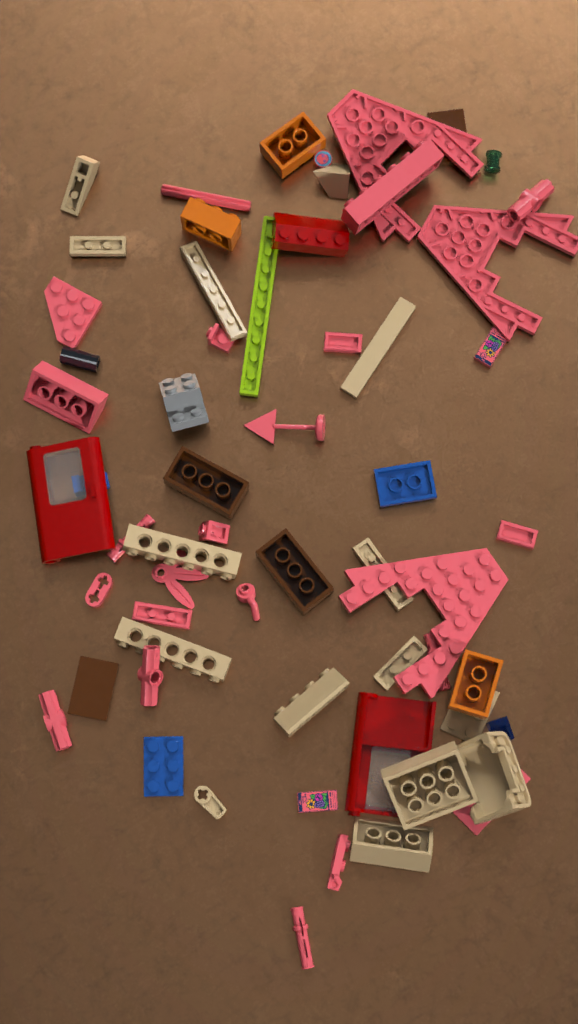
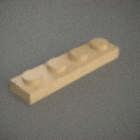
[352,538,414,612]

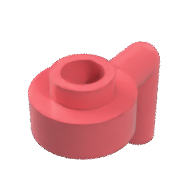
[236,583,260,621]

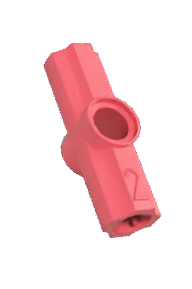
[507,179,554,222]
[137,645,163,707]
[38,690,73,751]

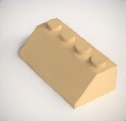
[273,667,349,738]
[349,816,434,873]

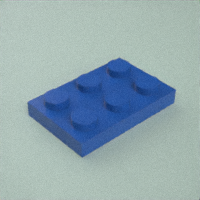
[373,460,437,508]
[144,736,184,797]

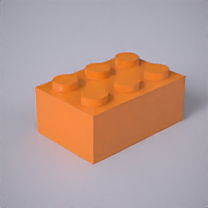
[260,111,326,179]
[180,197,242,252]
[447,649,504,720]

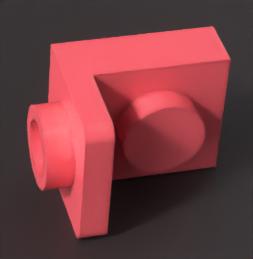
[206,323,235,353]
[198,520,230,545]

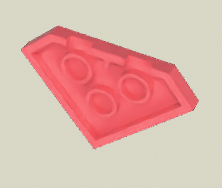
[44,276,102,349]

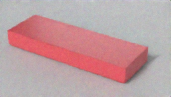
[132,601,193,630]

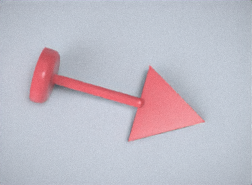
[243,409,325,445]

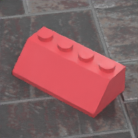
[23,360,109,434]

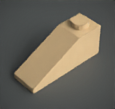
[61,155,100,216]

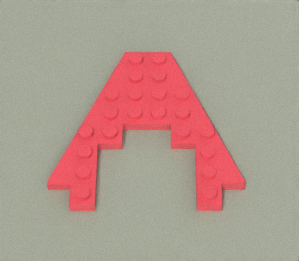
[327,89,484,242]
[417,205,578,342]
[338,548,509,700]

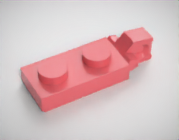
[326,834,350,891]

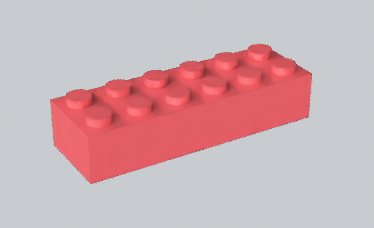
[341,138,444,235]

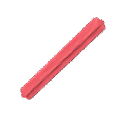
[161,184,251,212]

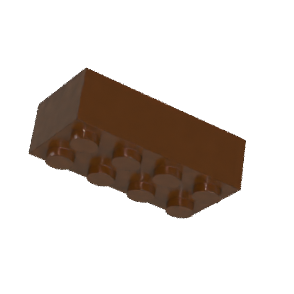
[163,446,250,520]
[255,528,334,615]

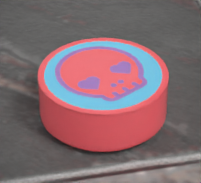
[314,150,332,169]

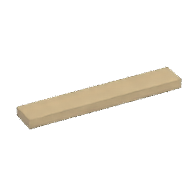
[179,241,248,342]
[340,297,416,398]

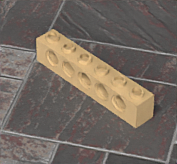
[122,524,242,580]
[114,616,232,683]

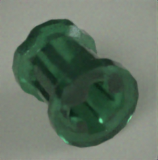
[484,150,502,174]

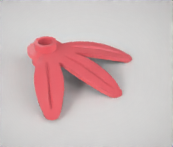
[152,550,209,609]

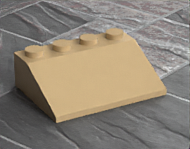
[381,741,478,830]

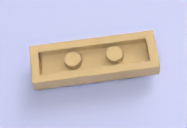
[69,236,126,256]
[373,636,428,691]

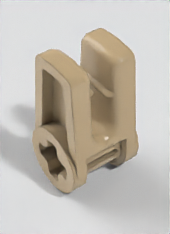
[194,786,227,819]

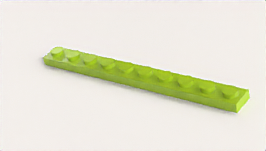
[239,216,278,397]

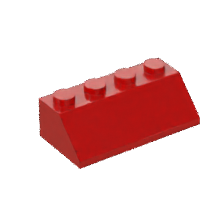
[271,212,349,258]

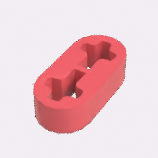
[85,573,113,608]

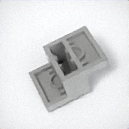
[159,373,209,432]

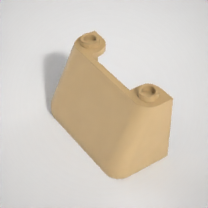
[456,731,531,825]

